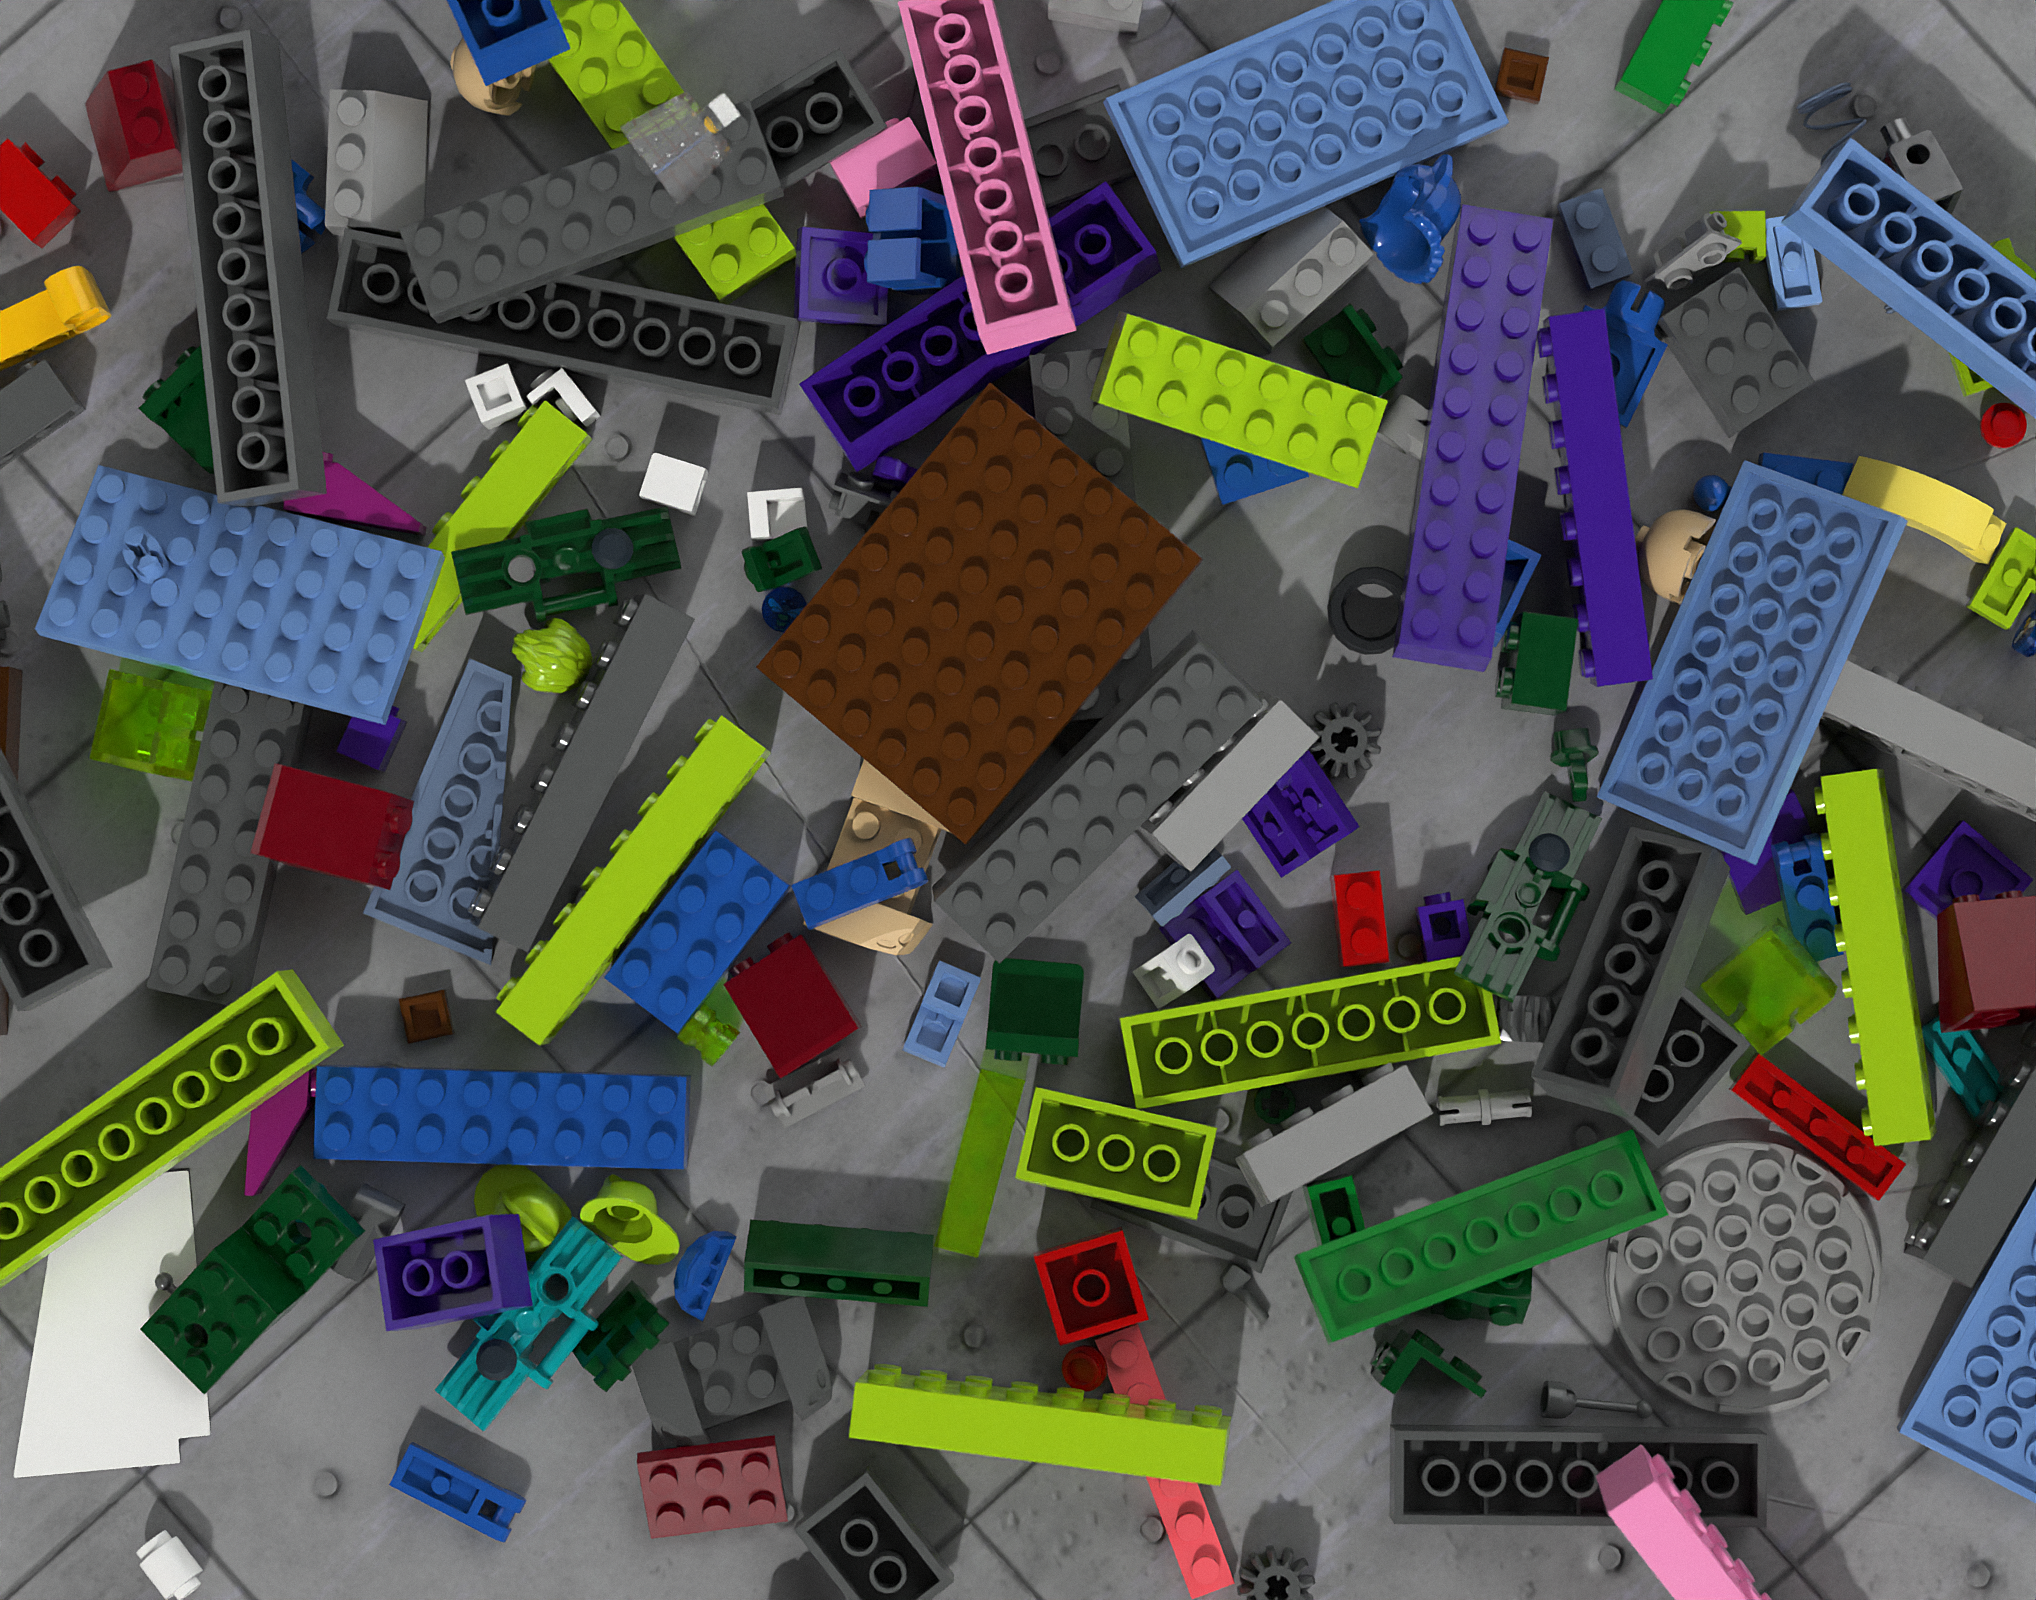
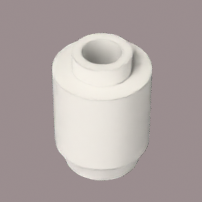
[136,1530,203,1600]

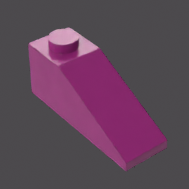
[283,452,427,536]
[244,1064,318,1196]

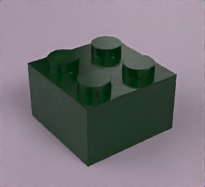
[1495,612,1578,716]

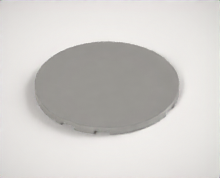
[1604,1139,1882,1416]

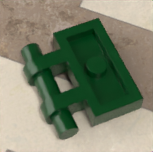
[572,1280,670,1392]

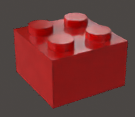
[1034,1227,1149,1346]

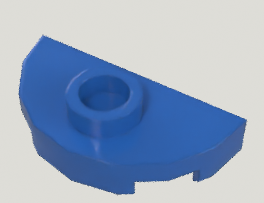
[674,1231,737,1322]

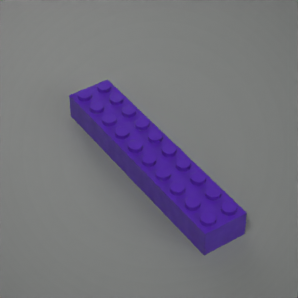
[1392,204,1553,672]

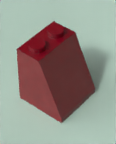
[85,59,183,192]
[250,763,414,890]
[1937,890,2036,1033]
[723,932,862,1079]

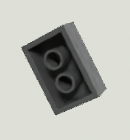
[1656,267,1815,438]
[1615,986,1751,1149]
[794,1465,954,1600]

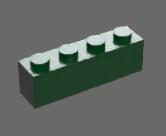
[744,1219,934,1307]

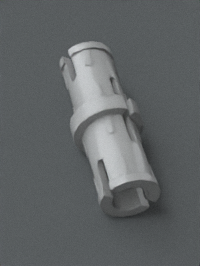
[1436,1088,1532,1126]

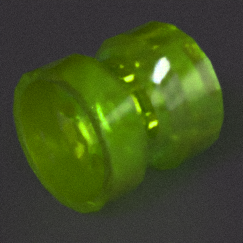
[677,1003,741,1067]

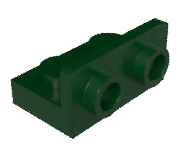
[1302,303,1403,397]

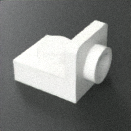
[526,368,601,427]
[1133,934,1215,1009]

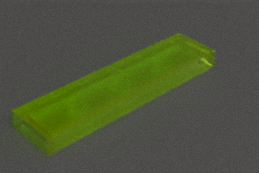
[934,1068,1025,1258]

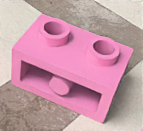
[830,117,939,219]

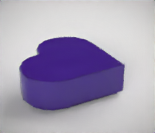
[872,455,918,487]

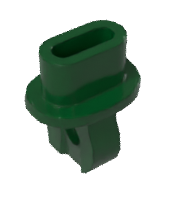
[1550,728,1599,802]

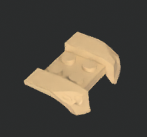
[803,759,951,955]

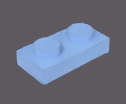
[1765,216,1823,312]

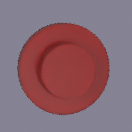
[1980,402,2027,449]
[1062,1345,1108,1392]

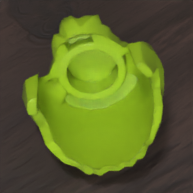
[511,618,593,693]

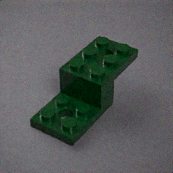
[140,1165,366,1394]

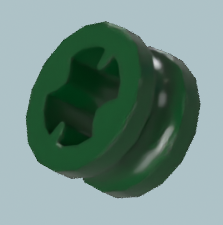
[1253,1084,1296,1125]

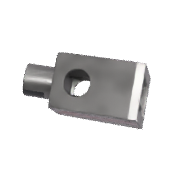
[1880,118,1963,215]

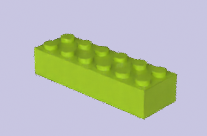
[1090,311,1388,489]

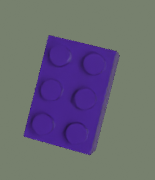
[373,1214,533,1331]

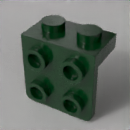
[138,345,215,475]
[985,958,1084,1065]
[1431,1268,1532,1326]
[1370,1329,1487,1398]

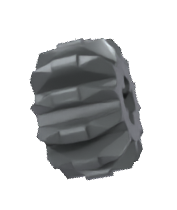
[1306,702,1382,779]
[1495,995,1562,1043]
[1237,1545,1315,1600]

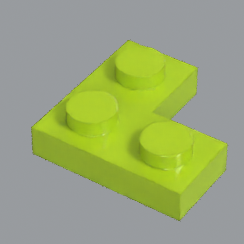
[1966,527,2036,630]

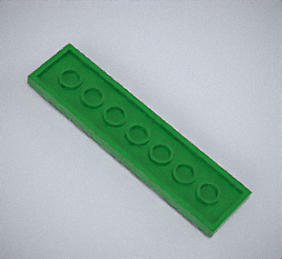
[1294,1129,1668,1345]

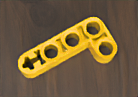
[0,266,111,372]

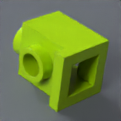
[1709,211,1766,264]

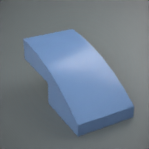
[902,960,981,1068]

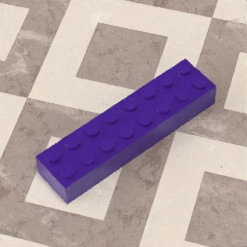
[799,181,1162,472]
[1536,309,1653,687]

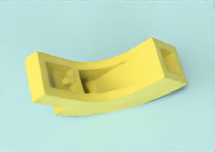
[1842,456,2007,565]

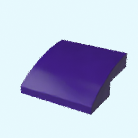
[1242,750,1360,878]
[1716,789,1830,915]
[1158,870,1291,1000]

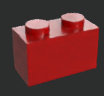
[0,138,81,248]
[1330,870,1390,967]

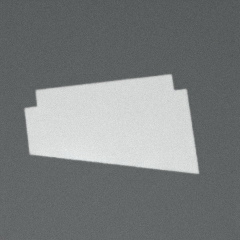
[13,1170,211,1478]

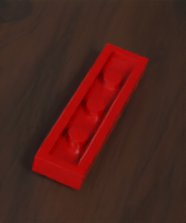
[1728,1053,1906,1201]

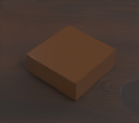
[1494,48,1549,105]
[399,989,455,1044]

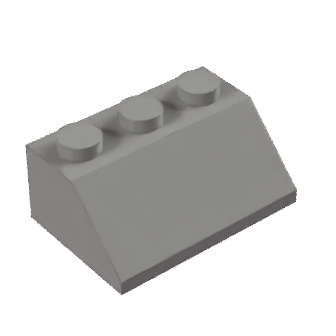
[325,89,429,237]
[1208,206,1374,354]

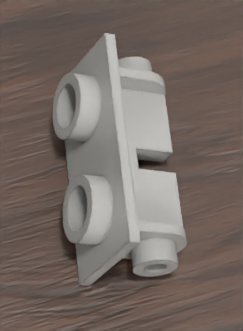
[1645,212,1742,294]
[763,1046,865,1128]

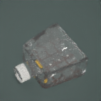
[621,92,740,206]

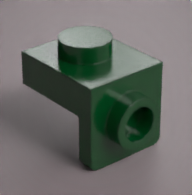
[741,527,823,592]

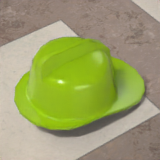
[474,1164,572,1262]
[580,1174,680,1265]

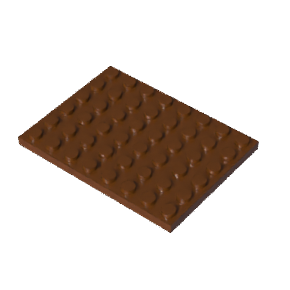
[756,383,1204,844]

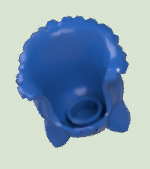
[1359,154,1461,284]

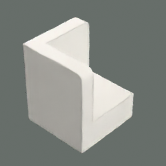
[465,363,529,430]
[639,453,709,516]
[747,488,807,542]

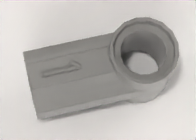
[1376,394,1428,461]

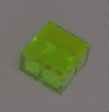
[89,669,212,782]
[1700,917,1838,1056]

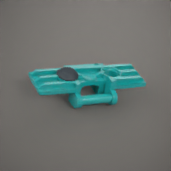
[435,1216,623,1431]

